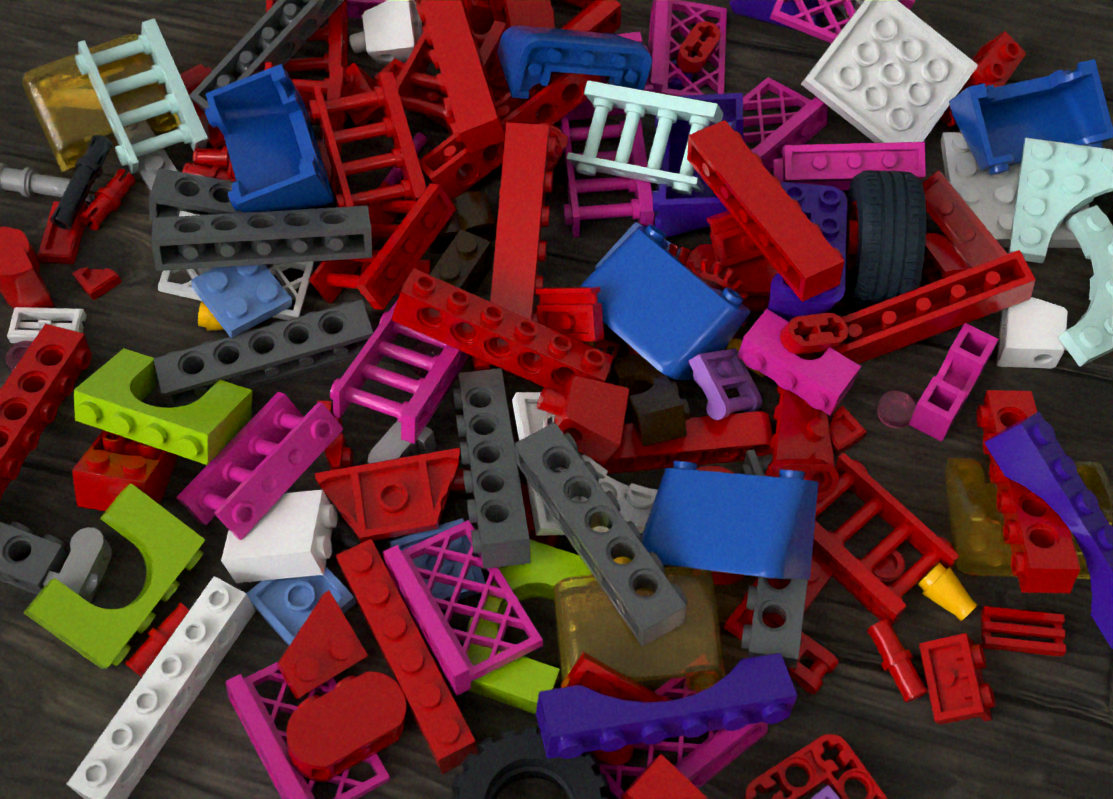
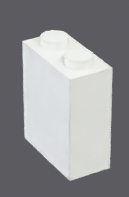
[221,489,337,583]

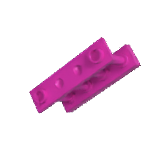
[556,113,655,238]
[773,142,926,191]
[330,300,471,444]
[176,392,343,540]

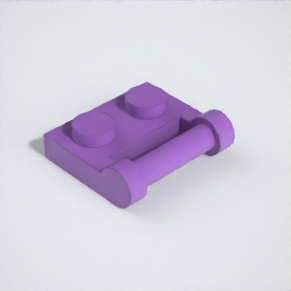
[688,348,762,420]

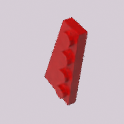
[768,353,835,481]

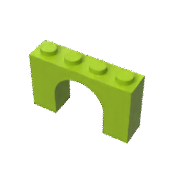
[74,348,252,465]
[23,483,205,669]
[467,539,598,715]

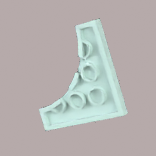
[1008,138,1113,263]
[1058,205,1113,367]

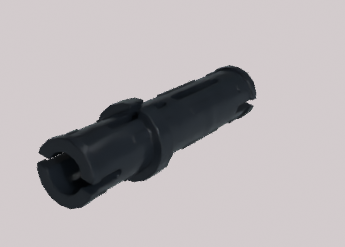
[50,134,113,230]

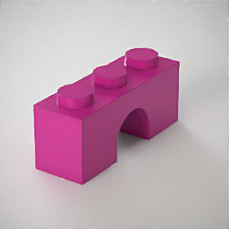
[737,309,861,415]
[909,323,999,442]

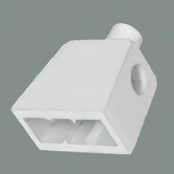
[350,0,423,65]
[996,297,1068,369]

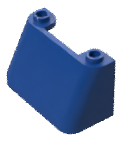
[497,25,652,99]
[949,59,1113,176]
[205,64,335,213]
[580,224,751,380]
[641,461,818,579]

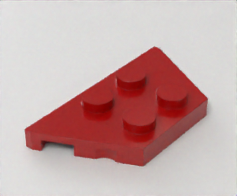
[315,448,461,543]

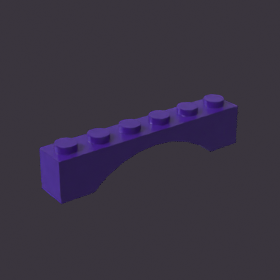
[984,411,1113,650]
[536,653,797,759]

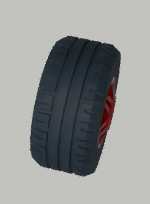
[845,170,926,306]

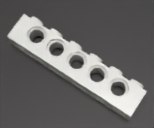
[67,576,256,799]

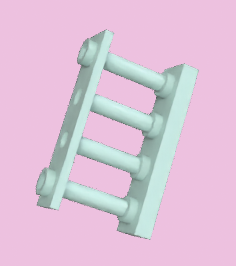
[75,18,208,174]
[567,80,723,195]

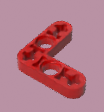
[743,734,888,799]

